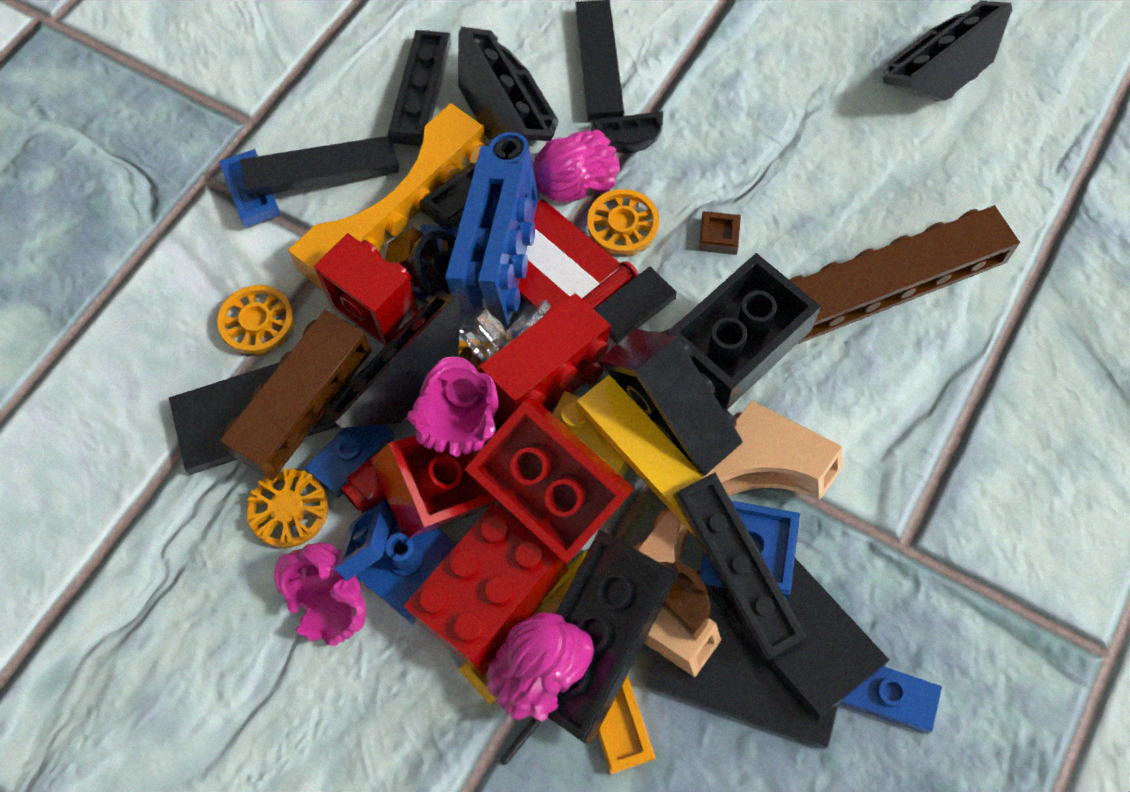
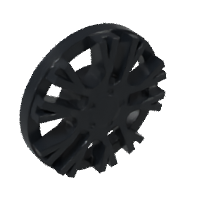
[407,230,456,301]

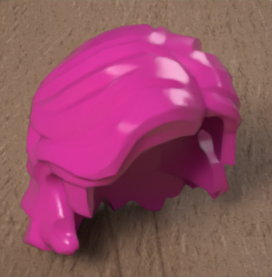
[533,129,620,203]
[407,357,499,457]
[274,542,366,646]
[487,612,594,722]

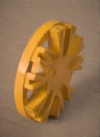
[587,189,659,257]
[217,285,294,356]
[246,468,329,548]

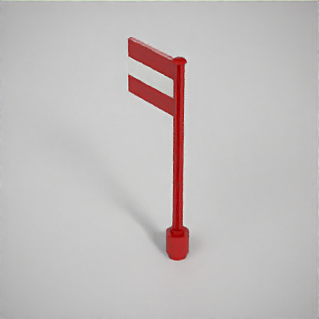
[340,198,638,514]

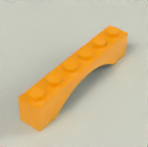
[288,103,486,292]

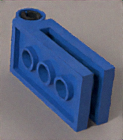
[445,132,539,327]

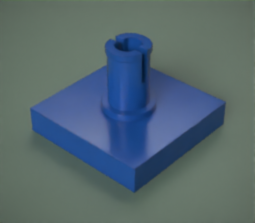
[356,516,457,625]

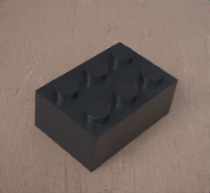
[667,253,821,410]
[597,329,743,476]

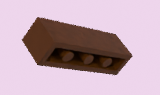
[220,309,372,481]

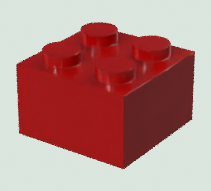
[313,233,419,346]
[371,435,497,539]

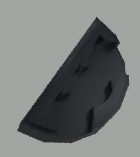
[591,111,663,153]

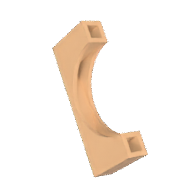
[634,400,843,677]

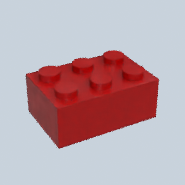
[479,293,611,427]
[464,399,635,564]
[404,503,568,677]

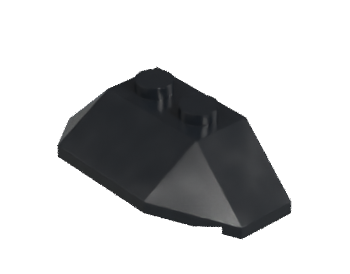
[882,0,1012,101]
[458,27,559,141]
[323,290,461,428]

